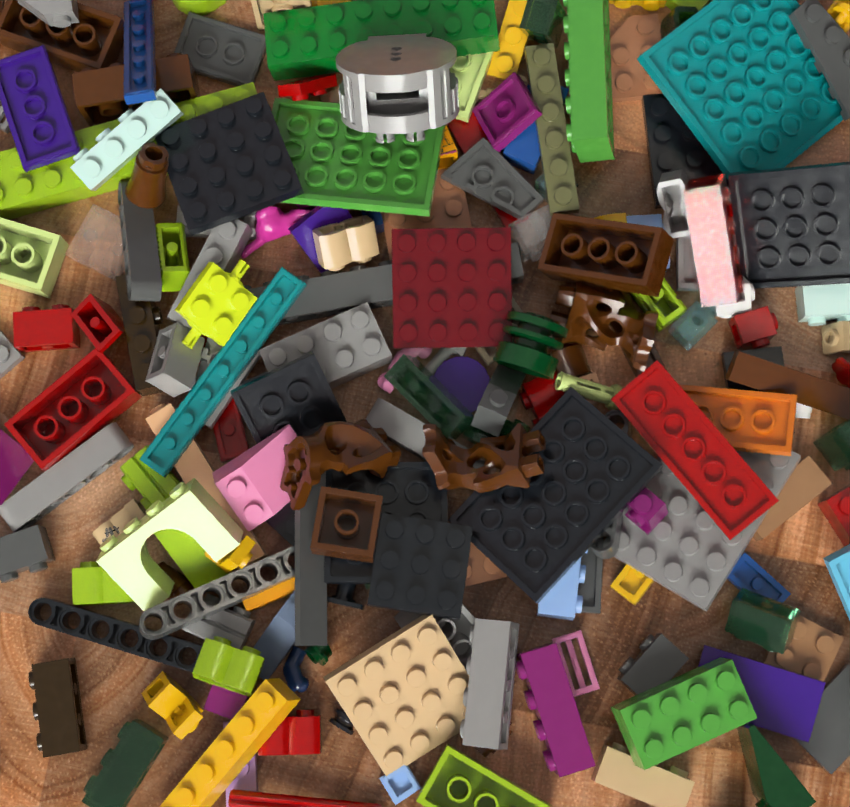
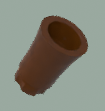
[125,142,169,209]

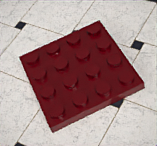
[392,227,512,349]

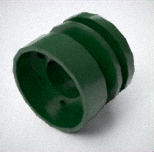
[493,311,568,380]

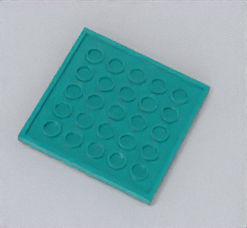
[637,0,844,179]

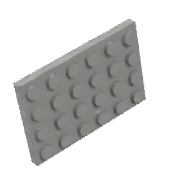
[603,451,801,612]

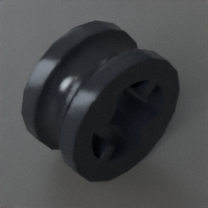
[329,707,354,735]

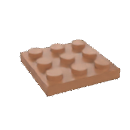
[381,168,472,260]

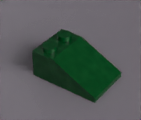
[737,723,816,807]

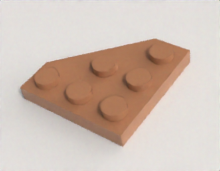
[610,13,663,103]

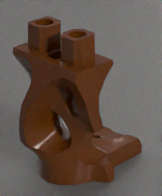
[550,282,658,372]
[280,419,401,510]
[422,423,546,493]

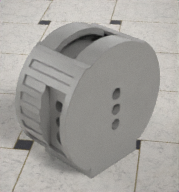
[335,33,459,143]

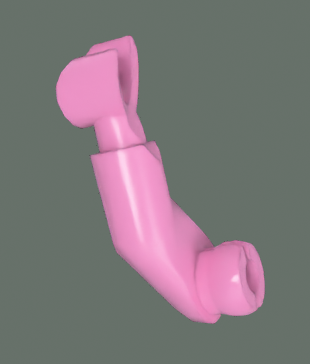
[377,348,432,394]

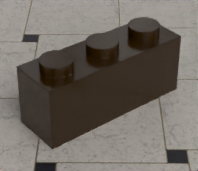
[29,658,87,758]

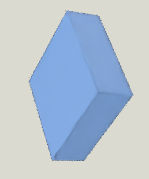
[379,765,422,805]

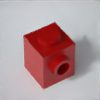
[728,306,778,349]

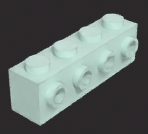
[70,88,184,191]

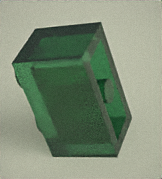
[725,588,801,654]

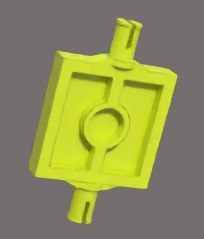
[175,259,257,349]

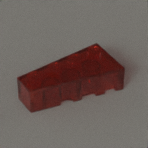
[683,174,744,307]

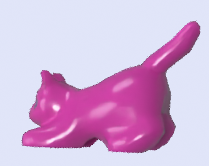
[241,206,310,258]

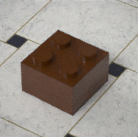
[310,486,383,563]

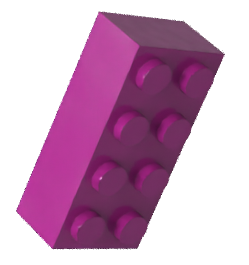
[516,643,596,777]

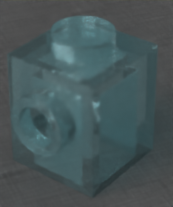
[668,301,718,351]

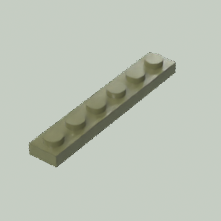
[524,43,580,216]

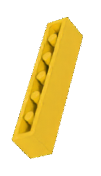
[159,678,301,807]

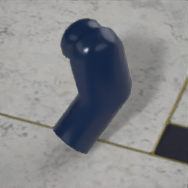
[283,646,309,693]

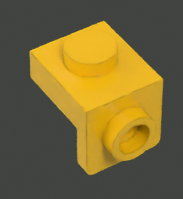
[204,535,256,573]

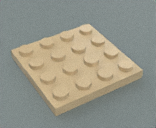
[324,614,469,776]

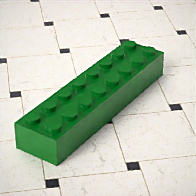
[264,0,500,81]

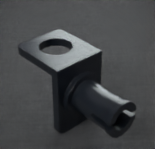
[327,584,364,610]

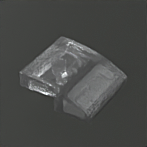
[65,204,125,282]

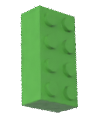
[611,657,757,770]

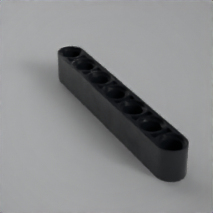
[28,598,203,672]

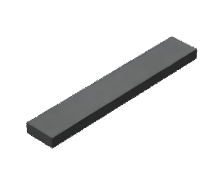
[295,471,327,646]

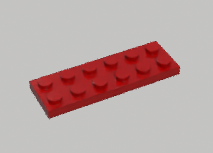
[611,360,779,540]

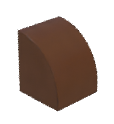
[550,345,591,377]

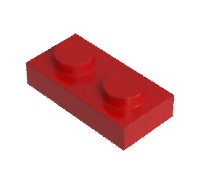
[277,74,338,101]

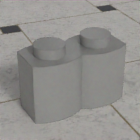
[657,169,696,238]

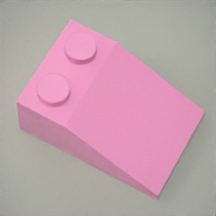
[213,424,297,532]

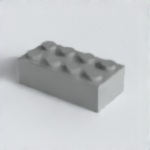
[259,302,392,389]

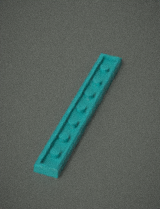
[139,267,307,478]

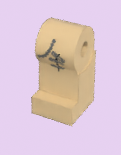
[92,499,146,545]

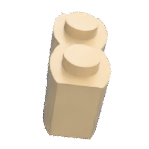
[312,215,380,271]

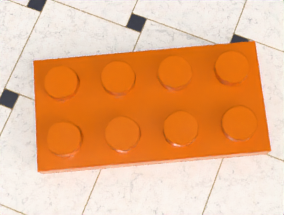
[679,384,797,456]

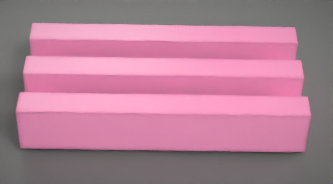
[552,630,600,697]

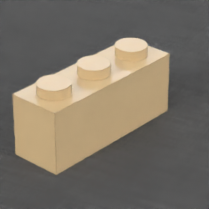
[591,742,695,807]

